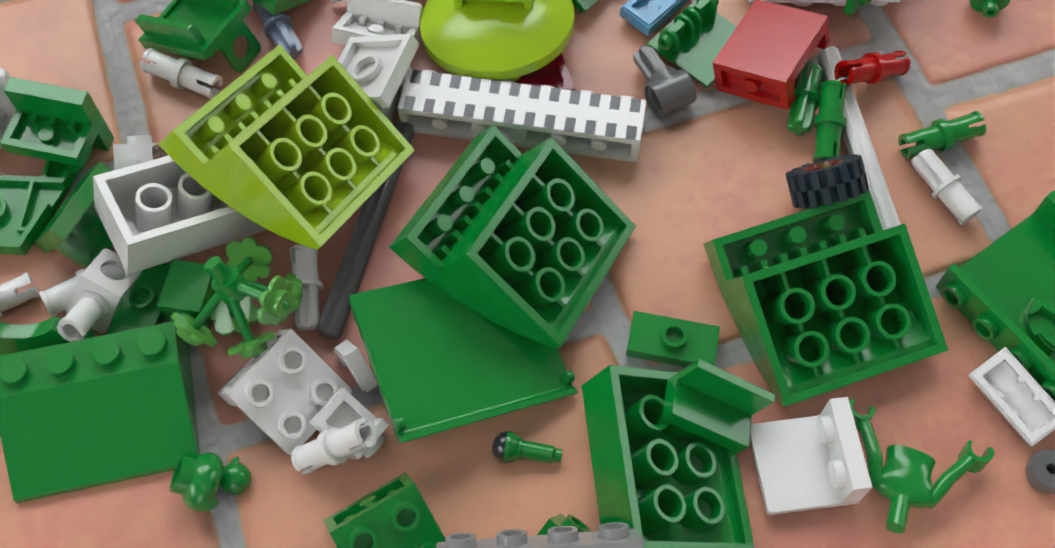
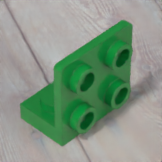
[323,472,445,548]

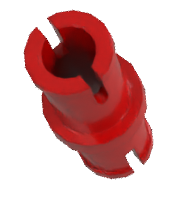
[834,50,911,86]

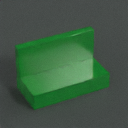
[662,359,775,453]

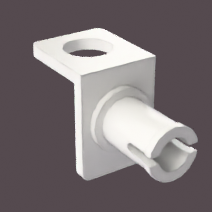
[57,249,142,342]

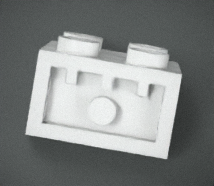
[217,328,352,455]
[750,397,872,515]

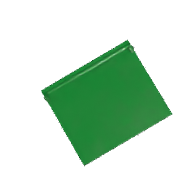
[348,278,578,443]

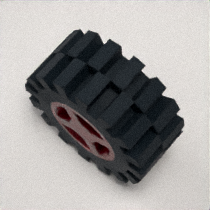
[785,154,869,209]

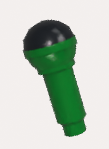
[492,431,562,464]

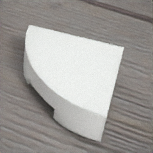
[333,340,378,392]

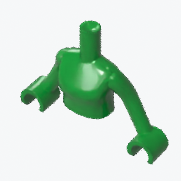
[849,399,995,533]

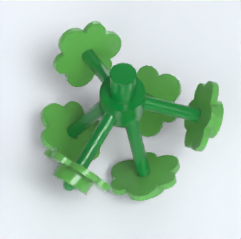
[171,237,303,359]

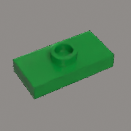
[106,263,170,334]
[626,311,720,367]

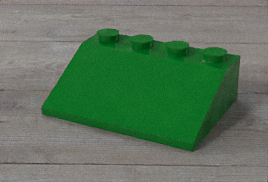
[0,321,200,503]
[581,365,755,548]

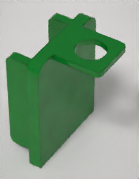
[135,0,261,73]

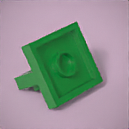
[0,77,114,167]
[33,162,113,269]

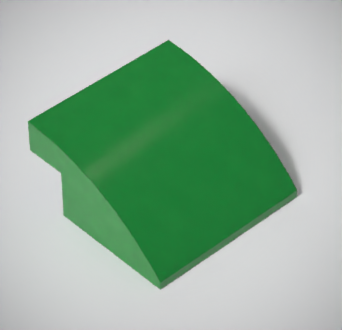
[389,125,636,349]
[703,190,948,407]

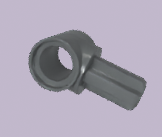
[633,45,697,118]

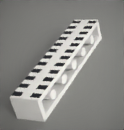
[398,69,646,163]

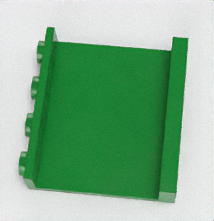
[936,190,1055,402]

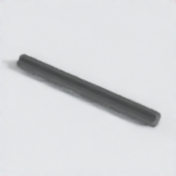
[317,120,414,340]

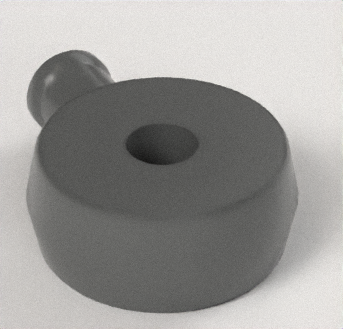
[1025,450,1055,494]

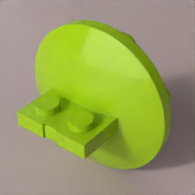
[420,0,575,82]

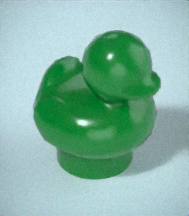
[169,452,252,511]

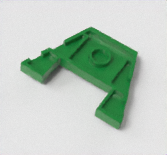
[0,148,93,255]

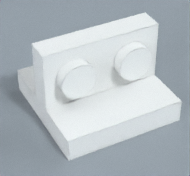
[338,33,420,121]

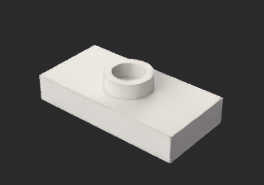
[968,347,1055,447]

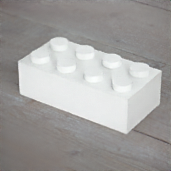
[93,155,268,274]

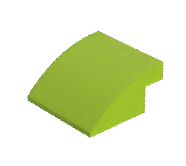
[158,44,415,250]

